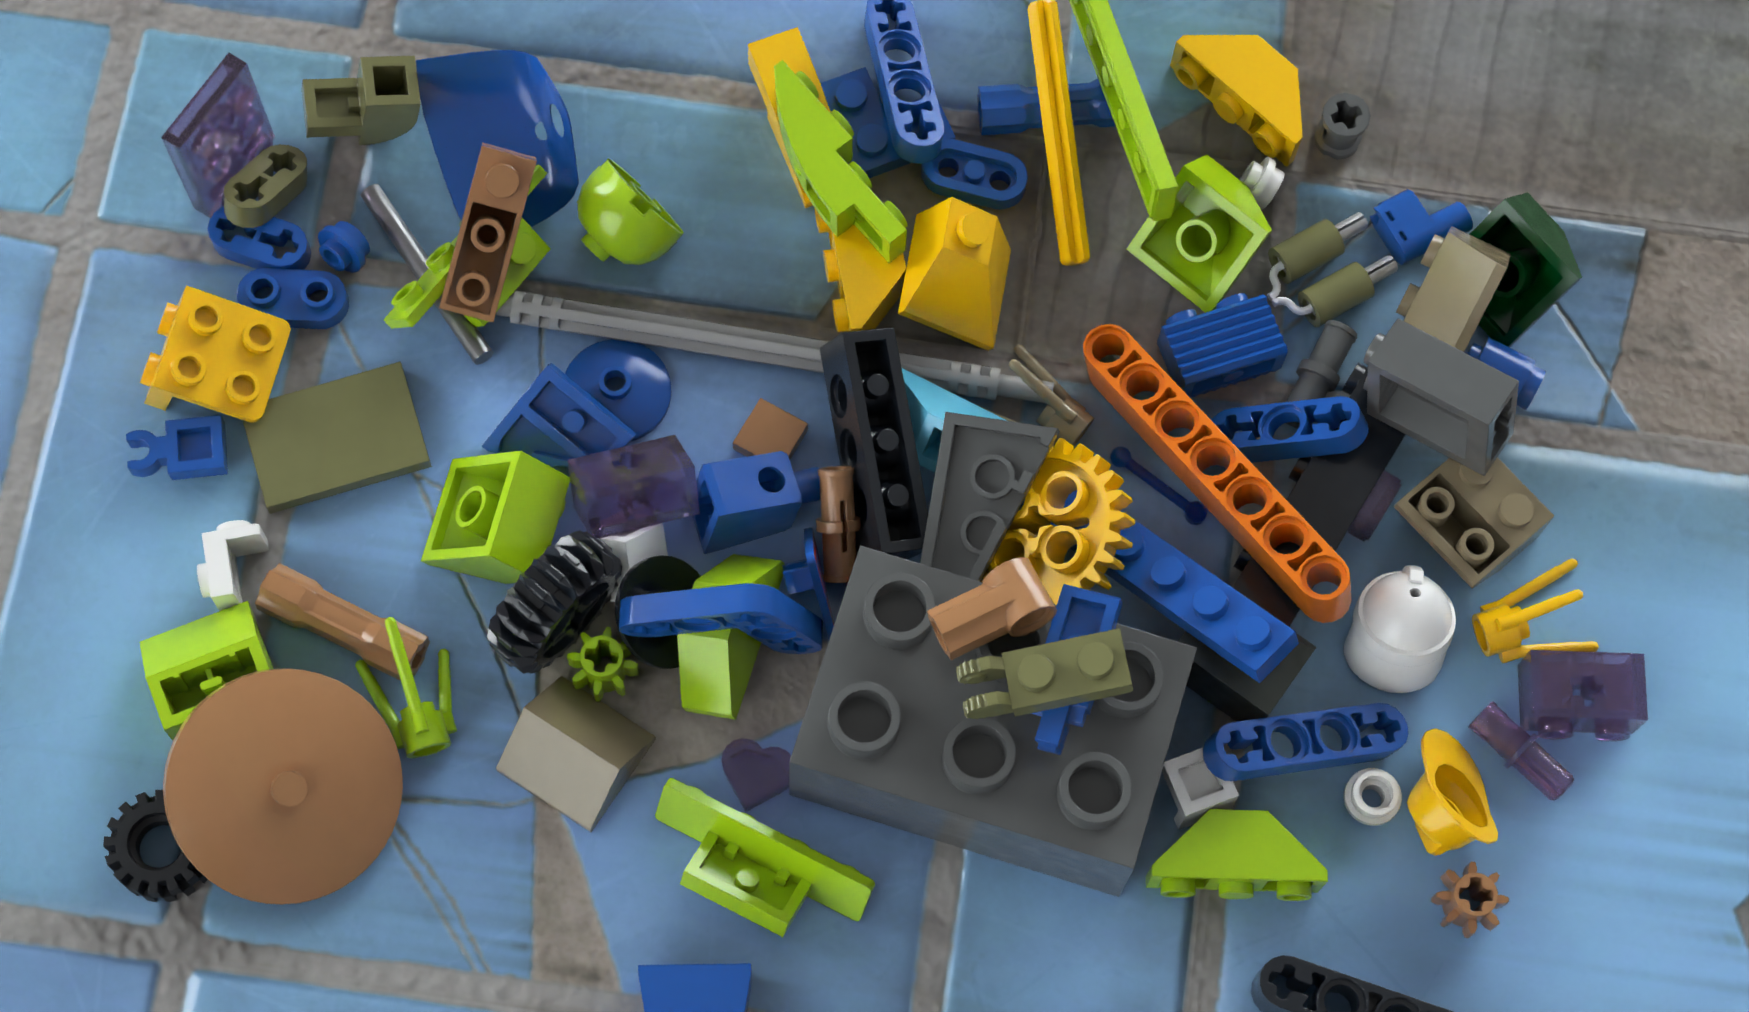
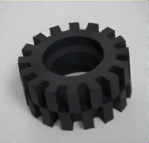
[103,790,208,902]

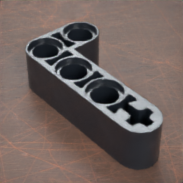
[1251,955,1453,1012]

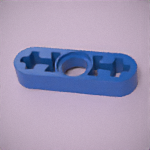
[1211,396,1369,463]

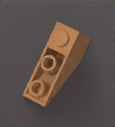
[439,142,537,323]

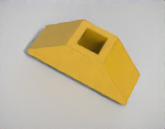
[1170,35,1303,167]
[814,208,906,332]

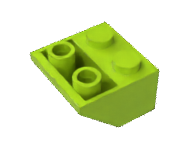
[139,600,274,740]

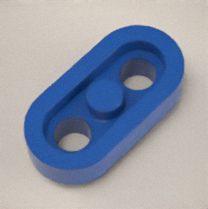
[921,139,1028,210]
[236,268,349,329]

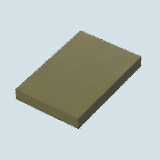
[243,361,432,514]

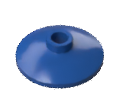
[565,339,672,441]

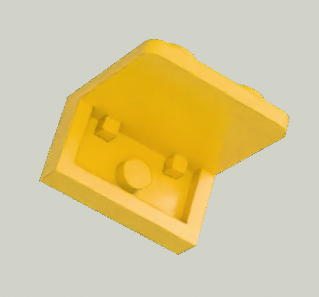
[140,285,291,423]

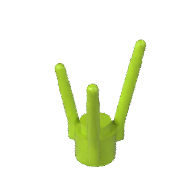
[355,617,457,758]

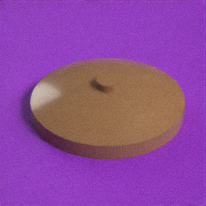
[163,668,403,905]

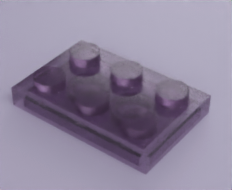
[161,53,275,218]

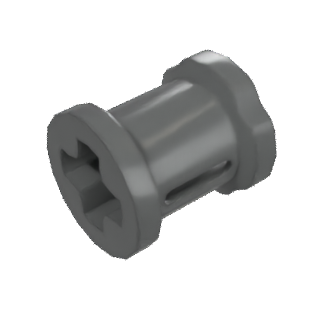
[1314,93,1371,160]

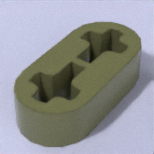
[223,144,307,228]

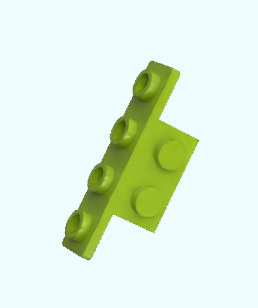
[384,165,551,329]
[655,778,875,937]

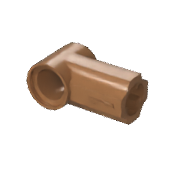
[927,557,1057,660]

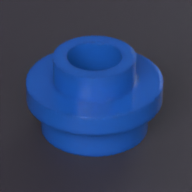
[318,221,370,273]

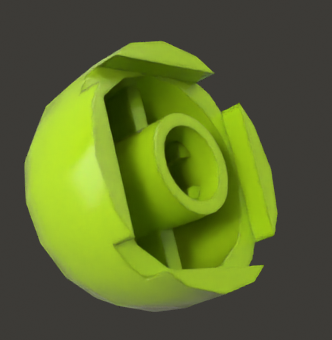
[577,158,684,265]

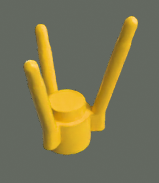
[1472,558,1599,664]

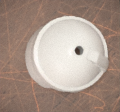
[1344,565,1456,693]

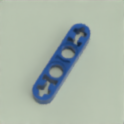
[864,0,944,164]
[1203,703,1409,781]

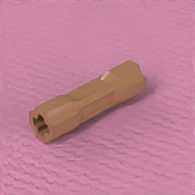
[255,563,430,681]

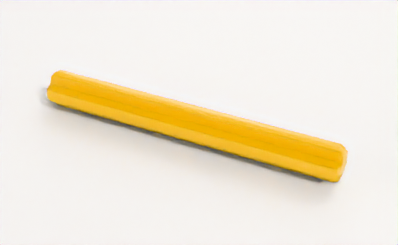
[1027,0,1090,266]

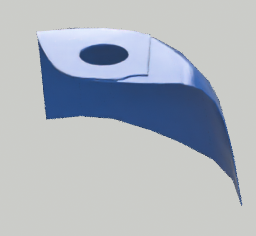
[416,50,579,227]

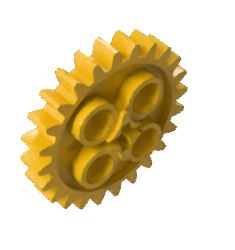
[981,438,1135,605]

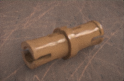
[816,466,861,583]

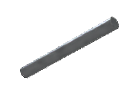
[361,184,493,365]

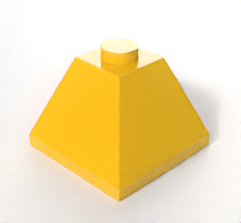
[898,197,1011,351]

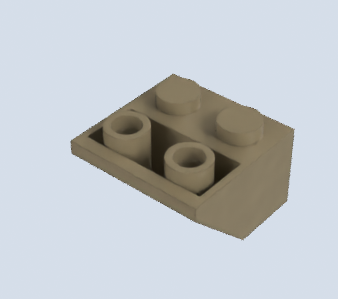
[1394,457,1554,589]

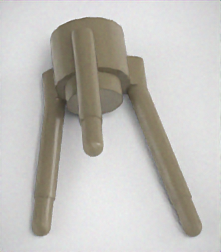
[975,344,1095,448]

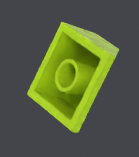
[421,451,571,584]

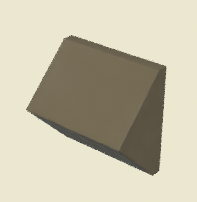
[496,676,656,832]

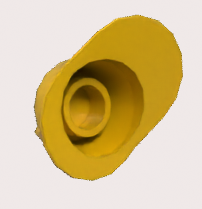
[1407,728,1498,856]

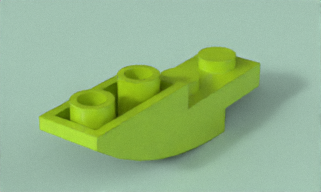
[774,60,908,263]

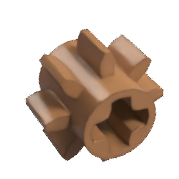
[1431,861,1509,938]

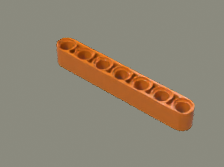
[1083,324,1351,623]

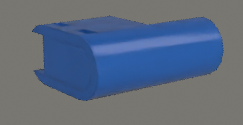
[1370,189,1473,265]

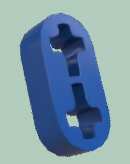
[207,207,311,270]

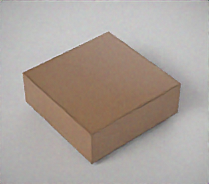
[733,398,808,460]

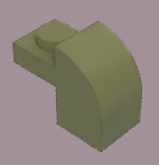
[301,56,421,145]

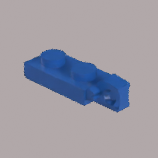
[1031,584,1122,755]

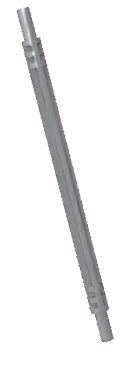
[496,291,1054,403]

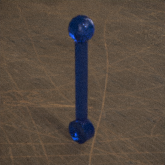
[1110,446,1208,525]

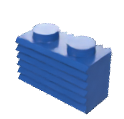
[1157,293,1288,397]

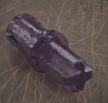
[1468,701,1574,801]

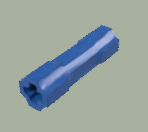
[977,77,1140,135]

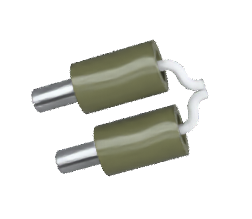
[1267,212,1398,327]

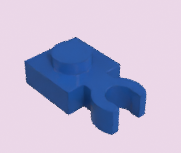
[126,415,228,480]

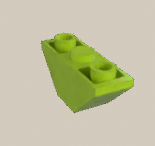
[677,554,785,720]
[1146,809,1328,901]

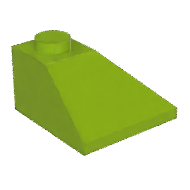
[1126,154,1272,313]

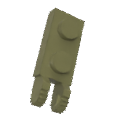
[956,628,1133,720]

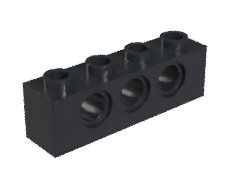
[819,327,928,559]

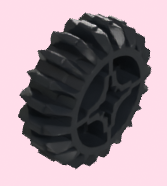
[487,530,623,674]

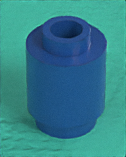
[1467,337,1546,410]

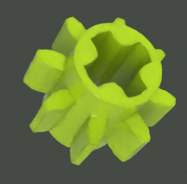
[567,627,639,702]

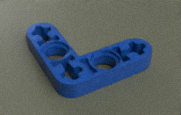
[619,583,823,654]

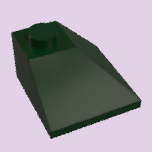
[1469,192,1582,347]

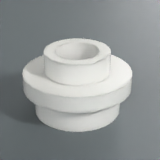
[1240,157,1285,209]
[1343,768,1402,826]

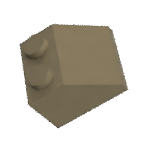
[1396,226,1511,352]

